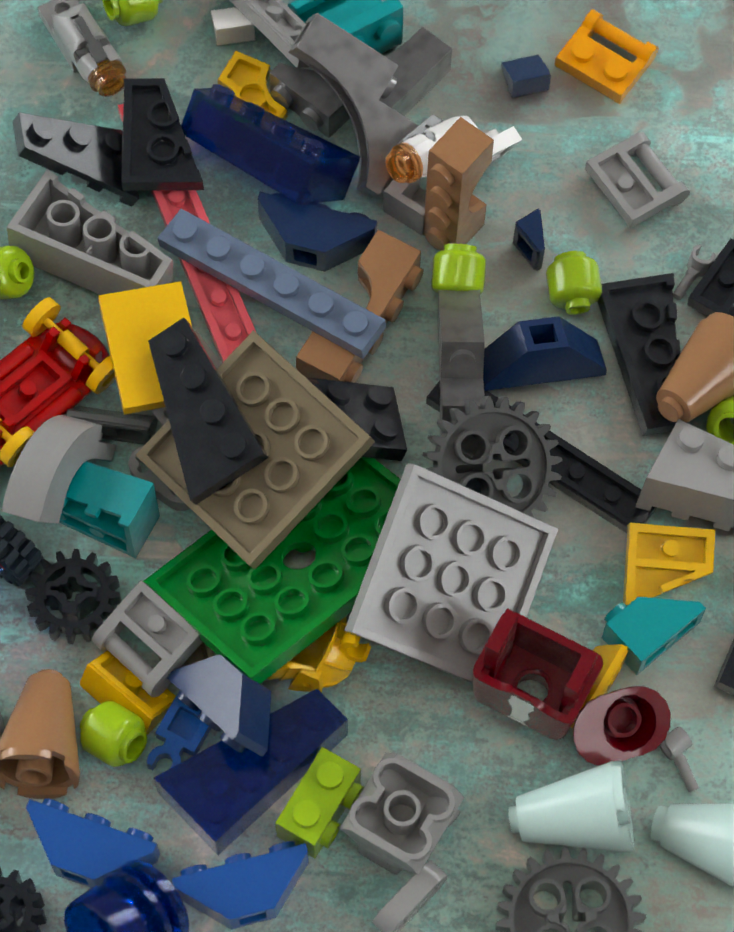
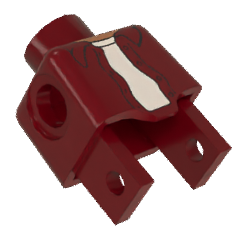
[473,608,603,740]

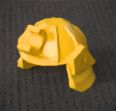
[267,617,371,693]

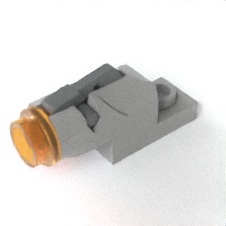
[37,0,127,97]

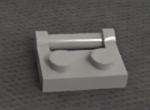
[585,132,690,228]
[92,580,202,698]

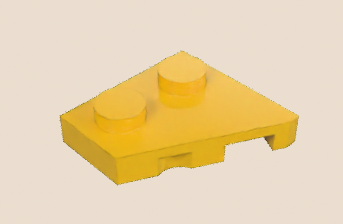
[623,523,716,605]

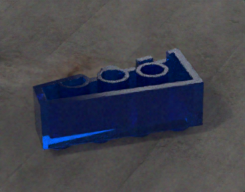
[154,689,348,855]

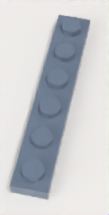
[157,208,386,359]

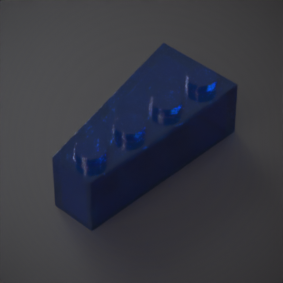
[181,84,361,205]

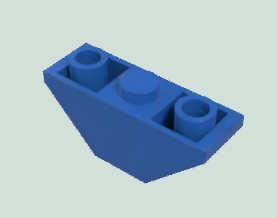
[26,798,160,890]
[172,841,309,930]

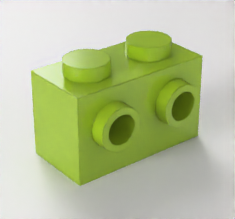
[275,747,364,859]

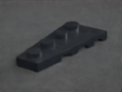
[148,318,269,505]

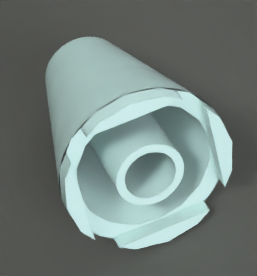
[509,760,634,852]

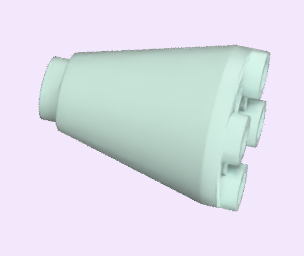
[651,803,734,888]

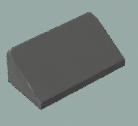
[66,406,158,445]

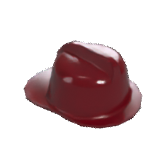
[573,686,671,766]

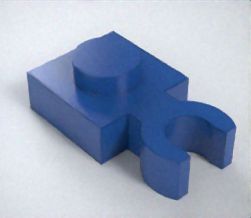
[147,697,211,781]

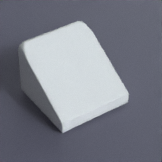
[211,7,255,46]

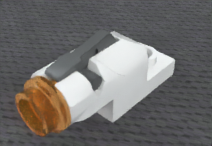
[386,115,522,183]

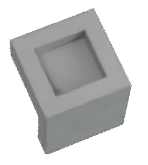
[383,172,426,236]

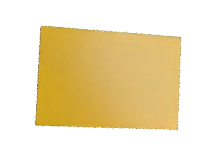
[98,281,192,415]

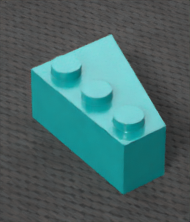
[59,461,160,559]

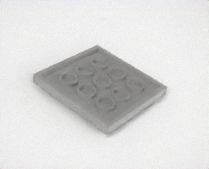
[344,464,558,683]

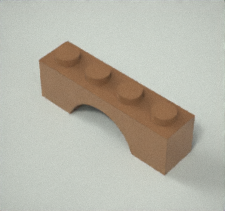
[423,117,494,250]
[296,230,424,383]

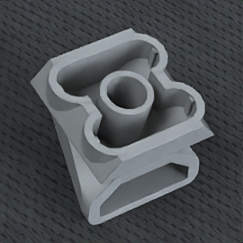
[339,752,464,875]

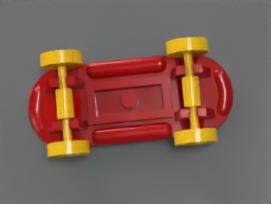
[0,297,116,467]

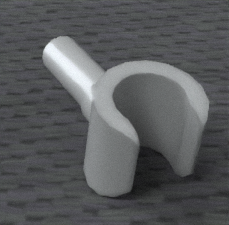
[673,244,716,300]
[660,727,699,792]

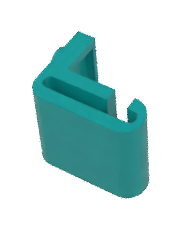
[288,0,404,54]

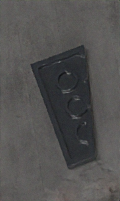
[597,273,680,437]

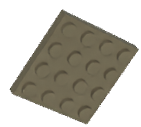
[136,330,375,570]

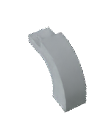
[1,415,116,524]

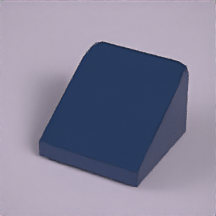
[501,54,551,98]
[513,209,545,271]

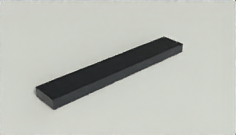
[426,380,657,533]

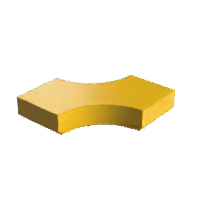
[217,50,288,148]

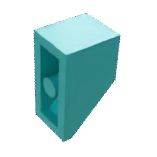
[601,597,706,676]

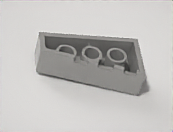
[7,169,173,295]
[635,419,734,531]

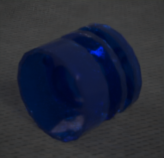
[64,860,190,932]

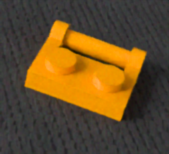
[554,9,659,104]

